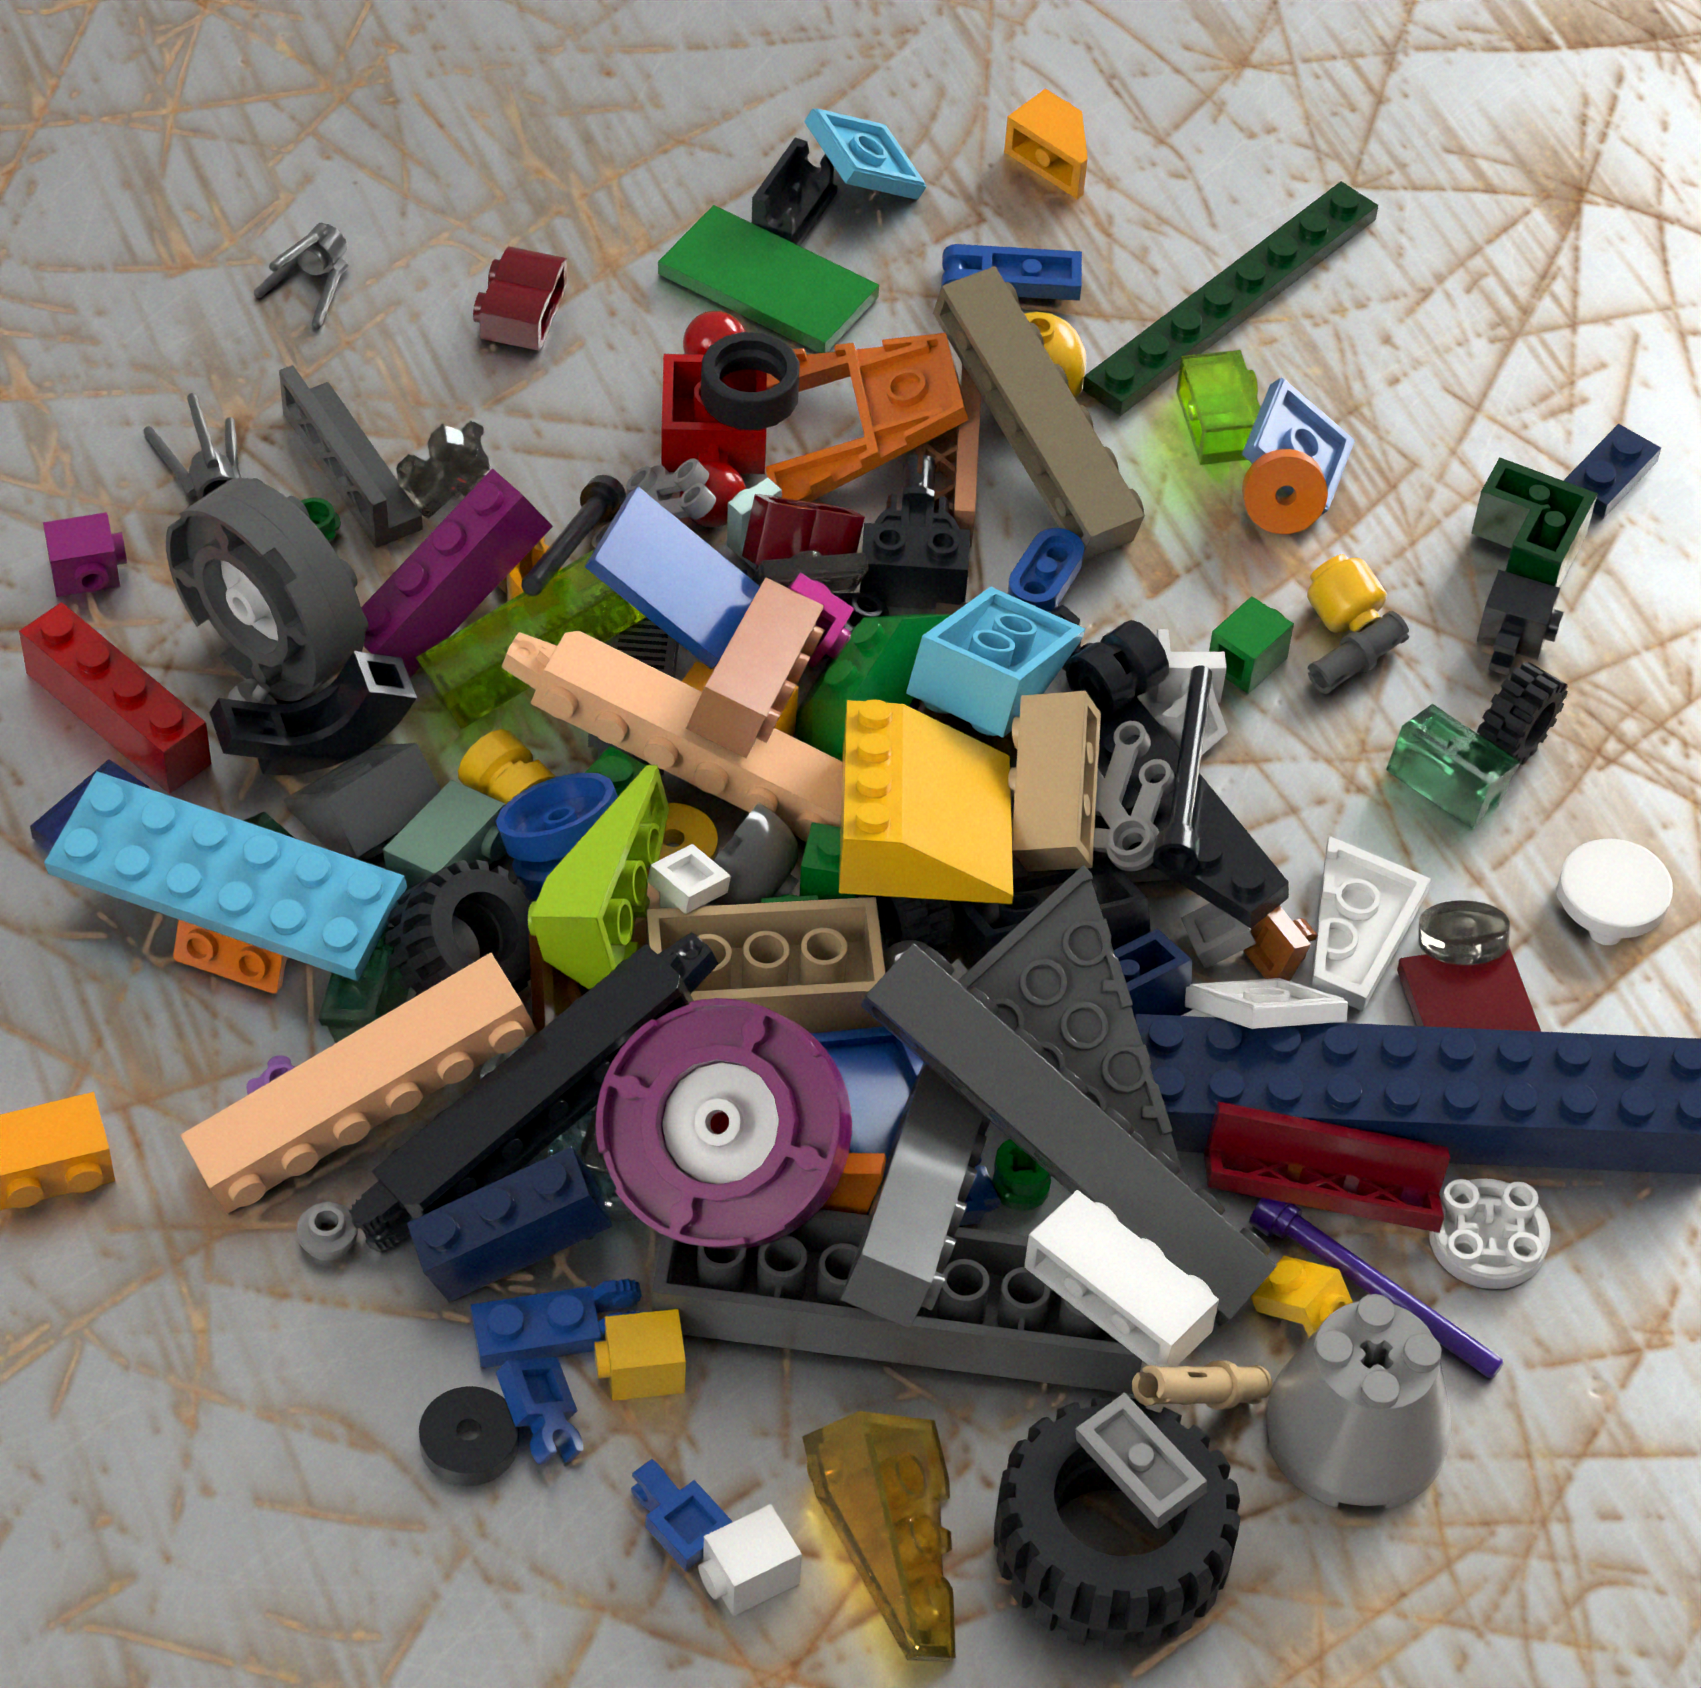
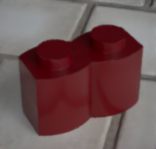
[473,246,567,351]
[742,494,865,585]

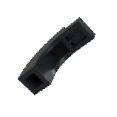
[209,651,417,775]

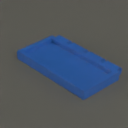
[810,1026,1001,1226]

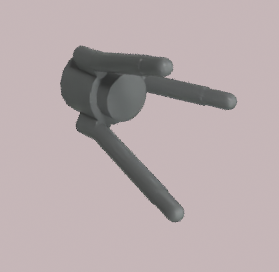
[254,223,349,329]
[143,393,241,500]

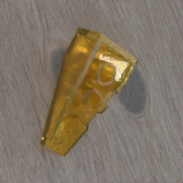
[802,1411,956,1662]

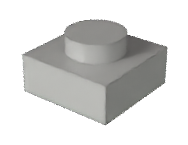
[1181,903,1256,969]

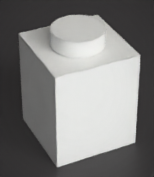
[698,1504,802,1617]

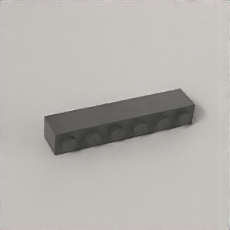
[840,1062,991,1329]

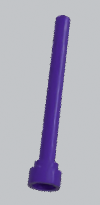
[1249,1198,1504,1378]

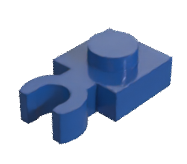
[495,1357,583,1465]

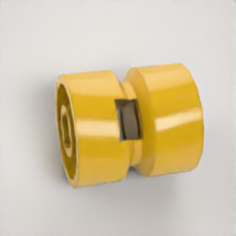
[458,729,556,805]

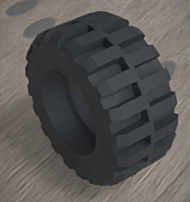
[994,1397,1241,1651]

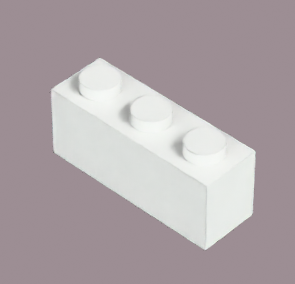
[1024,1190,1219,1367]

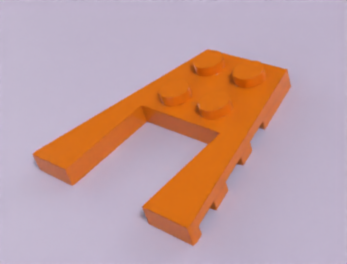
[765,333,969,502]

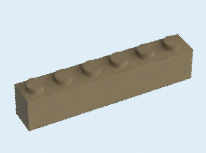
[933,266,1145,561]

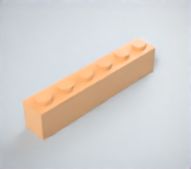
[180,953,537,1214]

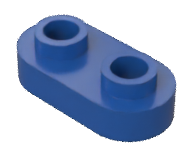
[1007,528,1084,612]

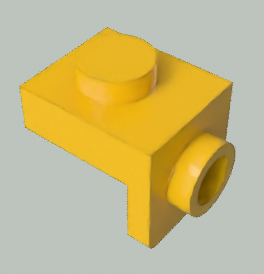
[1251,1255,1353,1338]

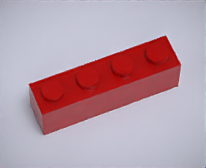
[19,602,212,794]

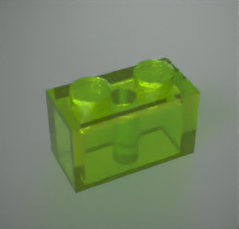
[1176,350,1261,465]

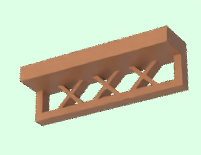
[915,363,981,547]

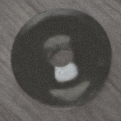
[1418,900,1510,965]

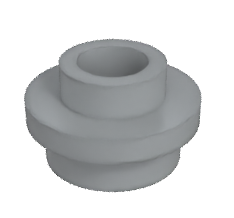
[297,1202,358,1261]

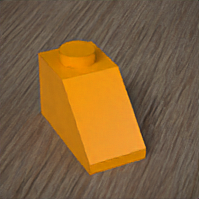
[1004,88,1088,199]

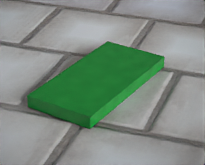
[658,205,879,353]

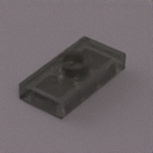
[752,551,869,593]

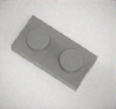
[1076,1392,1207,1529]

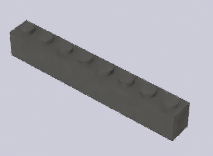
[861,943,1277,1326]

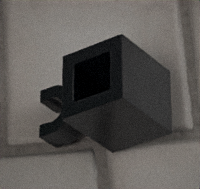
[1477,570,1564,676]

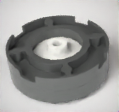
[166,478,369,701]

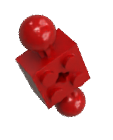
[661,311,767,528]

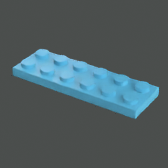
[44,771,407,981]

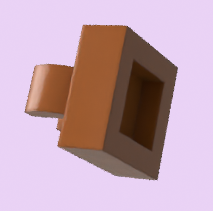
[1243,905,1318,981]

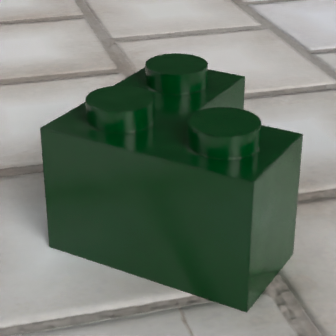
[1471,457,1598,588]

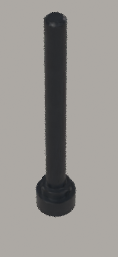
[521,475,626,596]
[1153,665,1212,875]

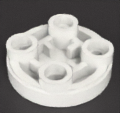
[1556,839,1673,945]
[1429,1178,1550,1289]

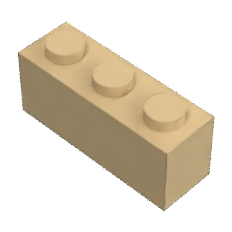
[1009,691,1101,872]

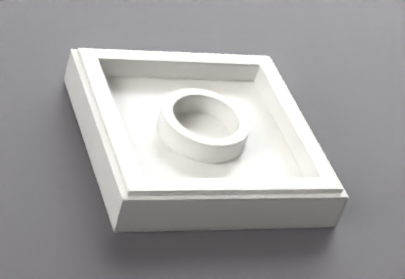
[1185,978,1348,1029]

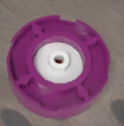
[596,998,852,1249]

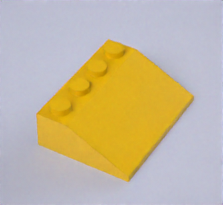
[839,700,1013,904]

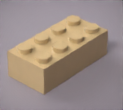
[646,897,885,1033]

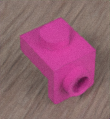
[788,572,854,668]

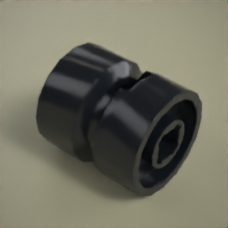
[1065,620,1169,718]

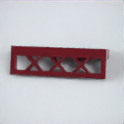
[1204,1101,1450,1233]

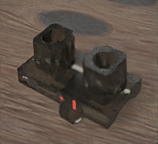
[396,420,491,519]

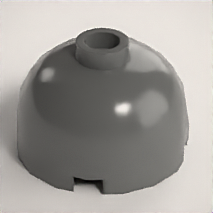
[708,802,799,906]

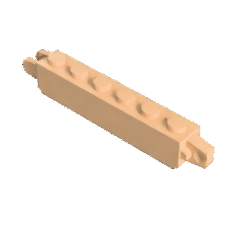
[502,631,842,842]

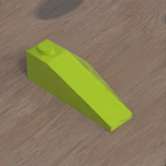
[528,765,669,990]

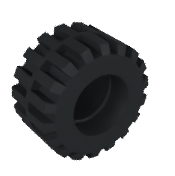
[385,860,536,997]

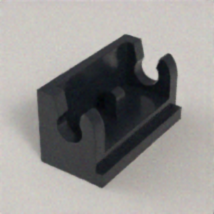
[751,137,838,246]

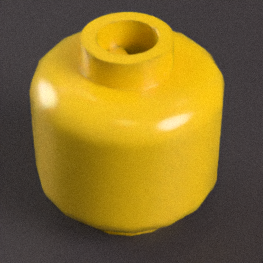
[1307,554,1387,633]

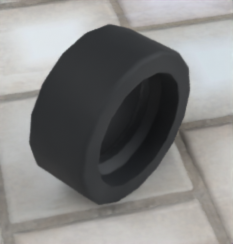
[701,332,800,430]

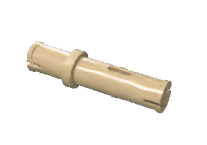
[1132,1360,1272,1410]

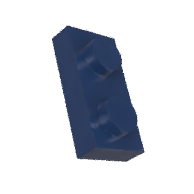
[1564,423,1661,519]

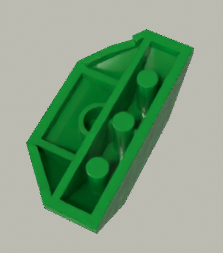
[795,614,952,761]

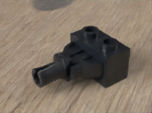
[860,454,970,609]

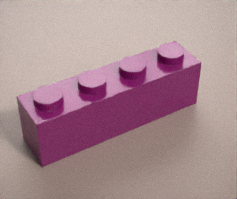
[361,468,553,678]

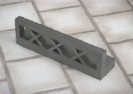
[279,365,423,548]

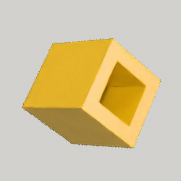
[594,1309,686,1401]

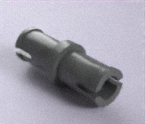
[1307,611,1409,694]

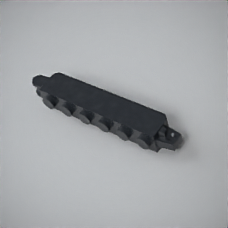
[349,932,719,1252]

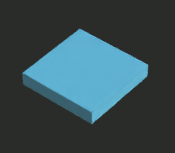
[804,108,927,200]

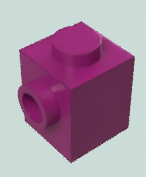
[43,512,127,597]

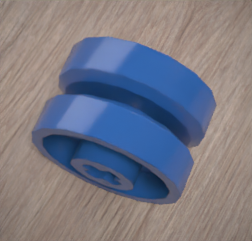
[495,773,618,901]

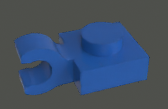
[631,1459,733,1572]

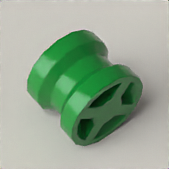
[992,1139,1051,1211]

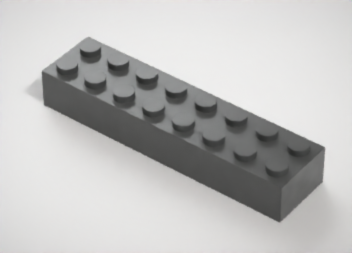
[652,1209,1142,1394]

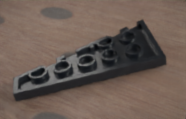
[1095,696,1289,928]

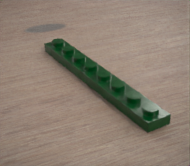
[1082,181,1379,416]

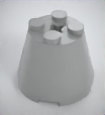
[1266,1294,1452,1510]

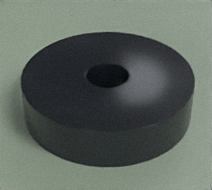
[419,1386,519,1486]

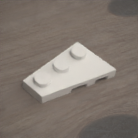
[1311,836,1431,1011]

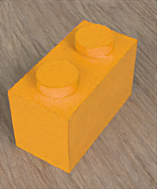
[0,1092,115,1210]

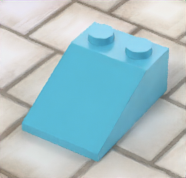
[906,586,1085,738]

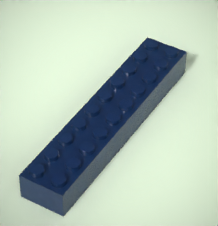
[1135,1014,1701,1174]

